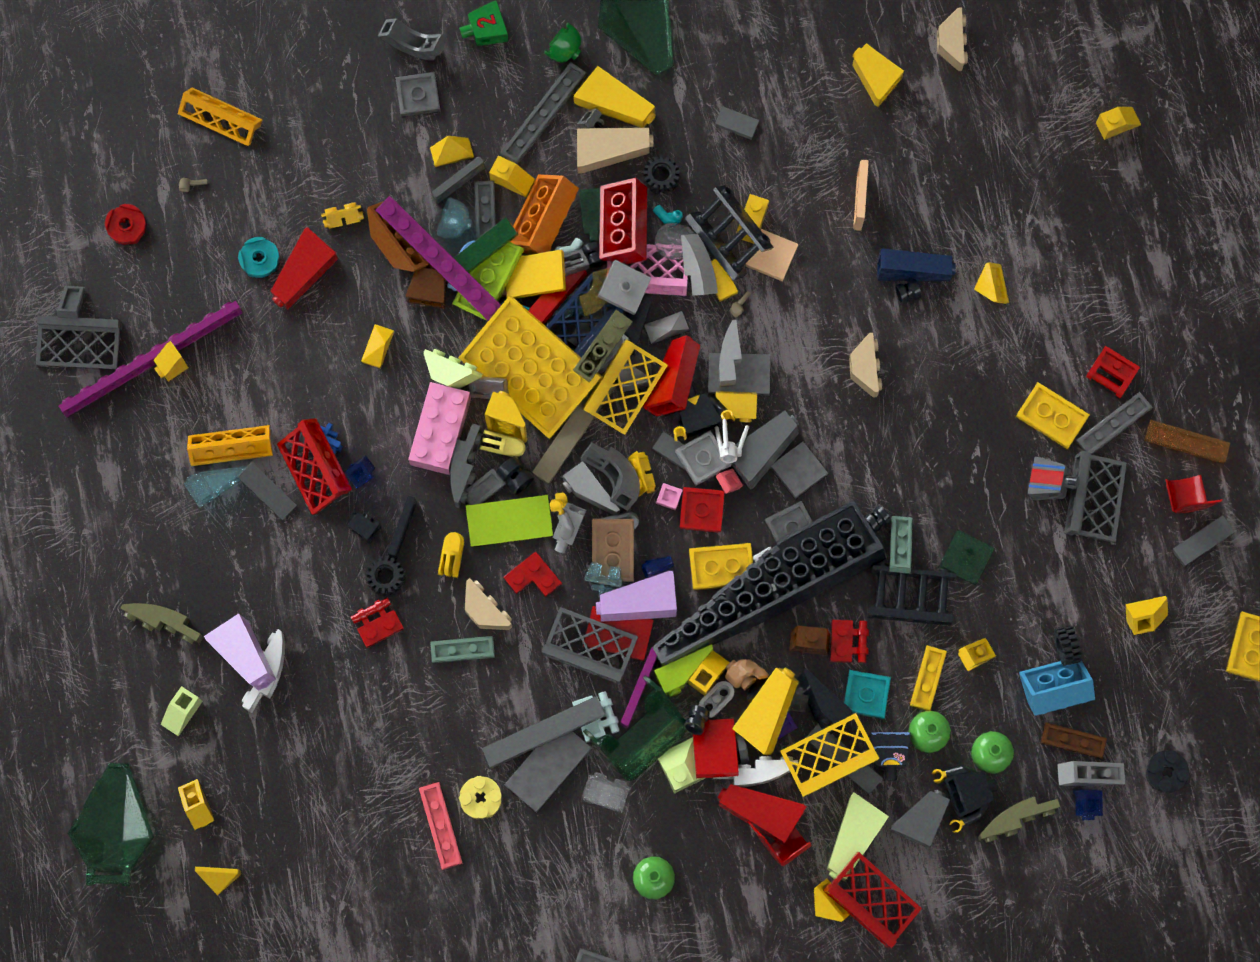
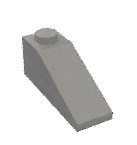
[562,461,620,515]
[1058,761,1125,786]

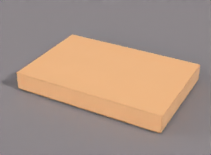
[853,160,868,231]

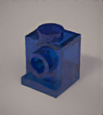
[345,455,375,489]
[1073,789,1103,820]

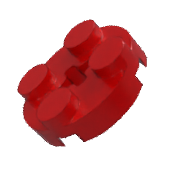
[105,204,147,245]

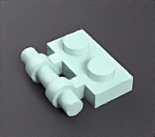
[572,691,620,743]

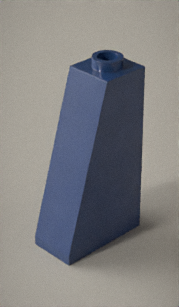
[877,249,956,281]

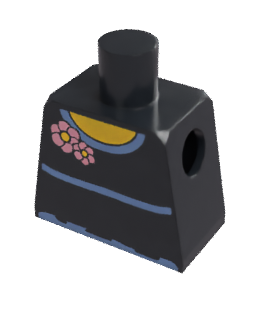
[869,732,911,781]

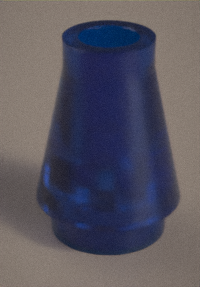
[641,555,674,579]

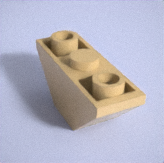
[937,8,968,71]
[849,333,882,397]
[465,578,512,630]

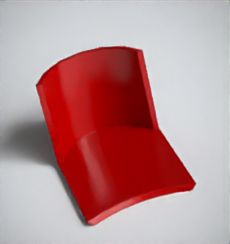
[1165,475,1223,513]
[748,821,812,866]

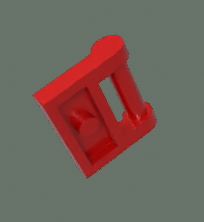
[1086,346,1140,398]

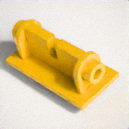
[321,202,364,229]
[628,451,656,496]

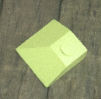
[656,737,705,793]

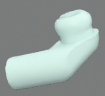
[555,238,584,255]

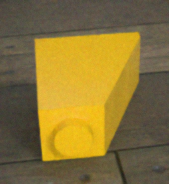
[852,43,904,107]

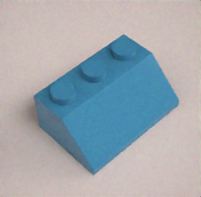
[1019,660,1095,716]

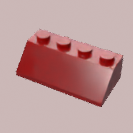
[599,178,647,264]

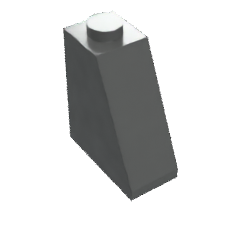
[889,790,950,848]

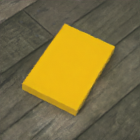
[506,250,566,299]
[1015,382,1090,449]
[689,543,753,590]
[1226,611,1260,682]

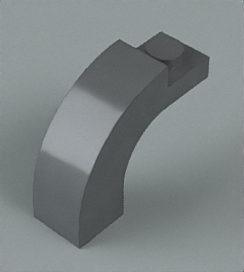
[378,18,447,60]
[581,443,640,511]

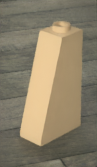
[577,128,653,173]

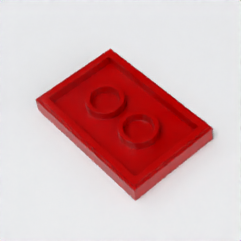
[583,606,654,661]
[693,719,739,779]

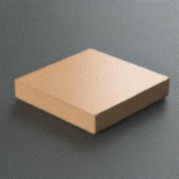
[746,229,798,282]

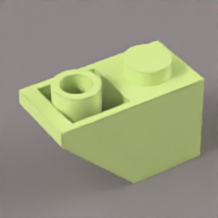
[161,686,203,736]

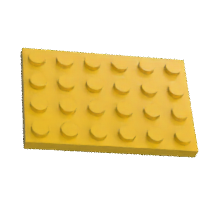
[458,296,602,439]

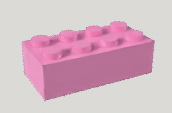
[408,382,471,475]

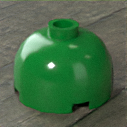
[544,22,581,63]

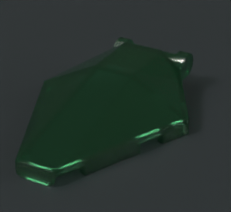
[597,0,673,76]
[68,763,154,886]

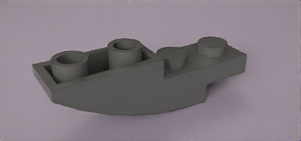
[450,424,483,508]

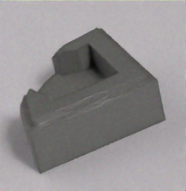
[735,735,749,765]

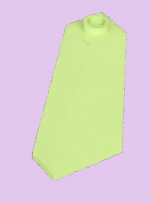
[827,792,889,881]

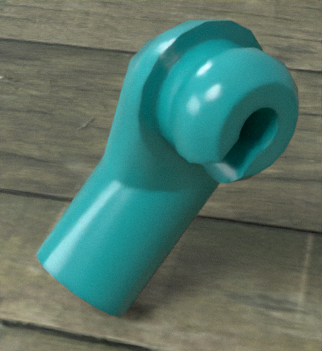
[653,205,683,224]

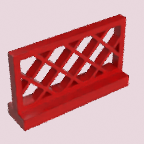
[277,418,352,515]
[823,852,922,948]

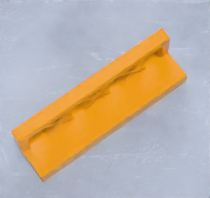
[178,88,262,146]
[187,425,273,466]

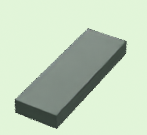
[889,516,912,573]
[430,636,495,663]

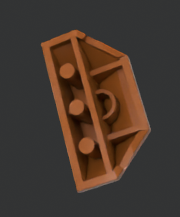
[367,201,429,272]

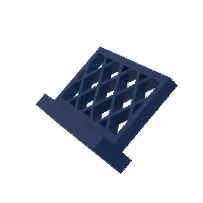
[546,271,625,357]

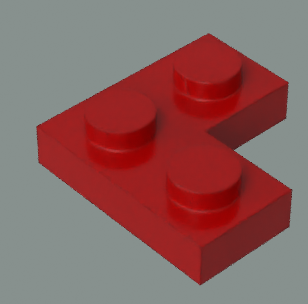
[503,551,562,597]

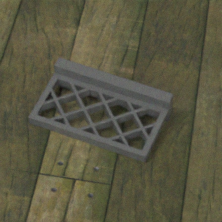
[36,315,123,370]
[1064,451,1127,543]
[542,607,638,685]

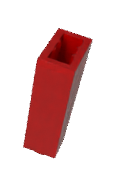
[271,227,338,310]
[643,336,700,417]
[717,784,807,846]

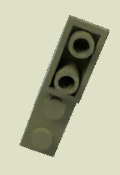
[573,310,633,383]
[121,603,204,644]
[978,797,1060,843]

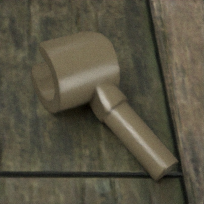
[179,178,207,192]
[730,291,751,318]

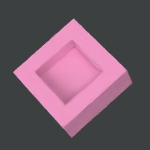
[656,483,683,510]

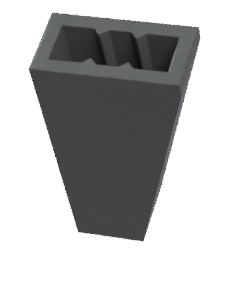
[731,411,799,490]

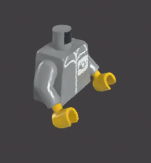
[550,493,586,553]

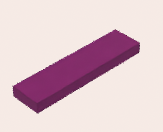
[621,647,660,729]

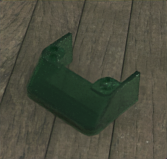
[583,675,687,781]

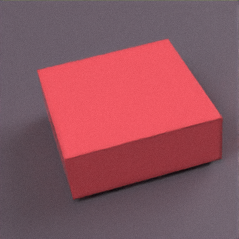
[716,469,743,494]

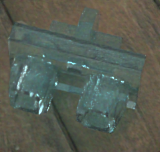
[584,562,622,598]

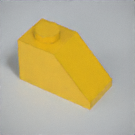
[1096,107,1141,140]
[489,156,535,197]
[154,341,188,382]
[715,391,757,422]
[178,779,214,830]

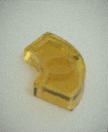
[579,268,610,317]

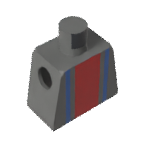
[1027,457,1079,500]

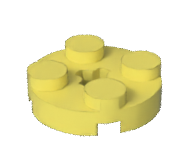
[459,776,502,819]

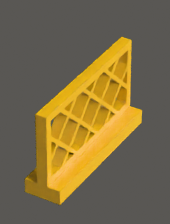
[582,339,668,435]
[780,713,879,797]

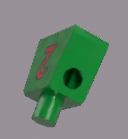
[459,0,508,46]

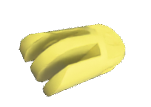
[480,430,525,457]

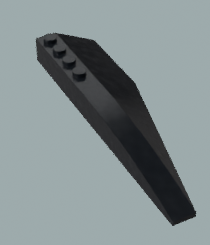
[653,501,886,665]

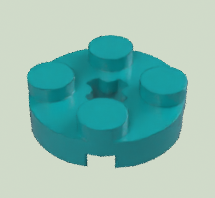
[238,237,280,278]

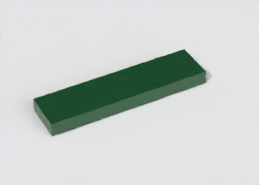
[454,217,519,273]

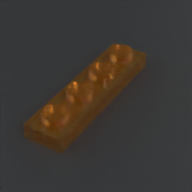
[1144,420,1230,464]

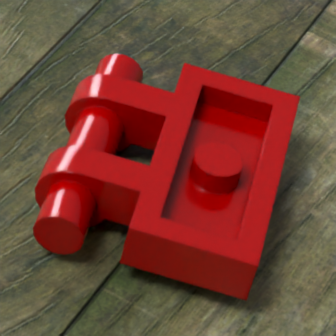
[351,597,404,648]
[830,620,869,663]

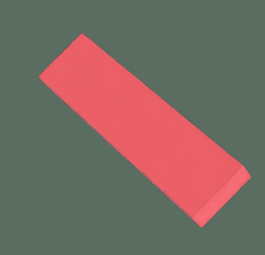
[419,782,463,870]

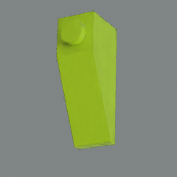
[654,644,713,697]

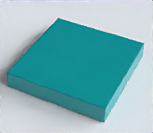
[844,670,891,719]

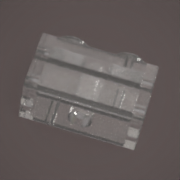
[582,772,630,813]

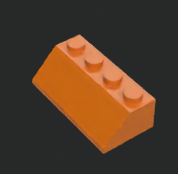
[510,174,579,255]

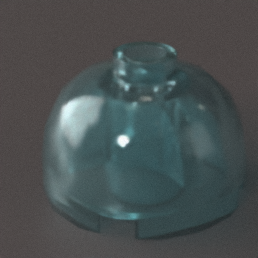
[437,198,472,239]

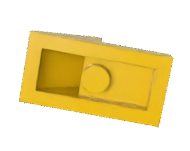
[958,638,996,671]

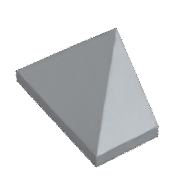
[644,311,689,344]

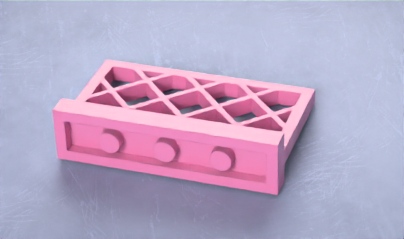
[606,244,688,296]

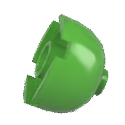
[908,710,951,753]
[971,731,1014,774]
[633,856,675,900]

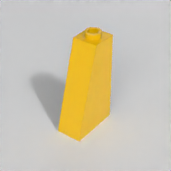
[574,66,656,128]
[732,667,799,755]

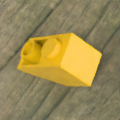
[1126,596,1168,635]
[688,651,730,696]

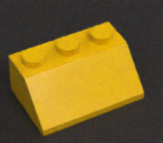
[485,391,527,443]

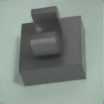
[577,109,604,129]

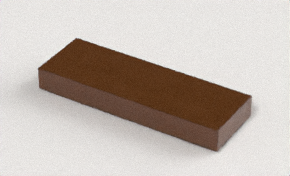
[1040,722,1107,759]

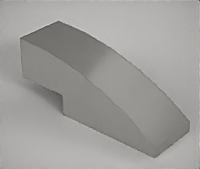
[681,234,718,296]
[719,320,742,387]

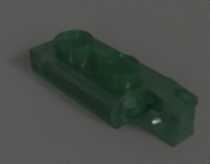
[579,188,600,243]

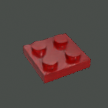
[680,487,724,533]

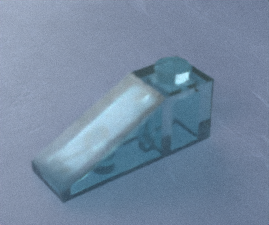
[183,466,247,508]

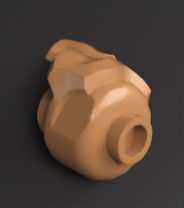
[725,659,769,690]

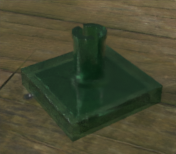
[938,529,995,586]

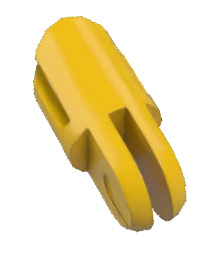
[438,532,464,578]

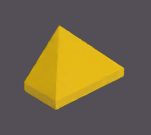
[430,136,474,167]
[974,262,1009,304]
[361,324,394,369]
[195,867,241,895]
[814,878,850,922]

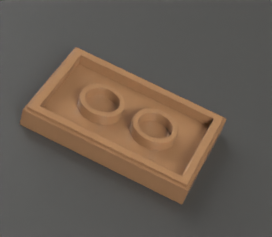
[592,519,634,582]

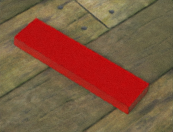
[528,270,587,324]

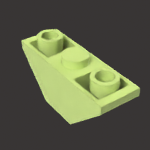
[424,349,483,389]

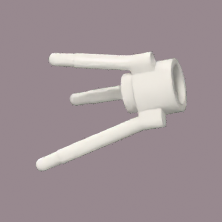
[715,419,749,463]

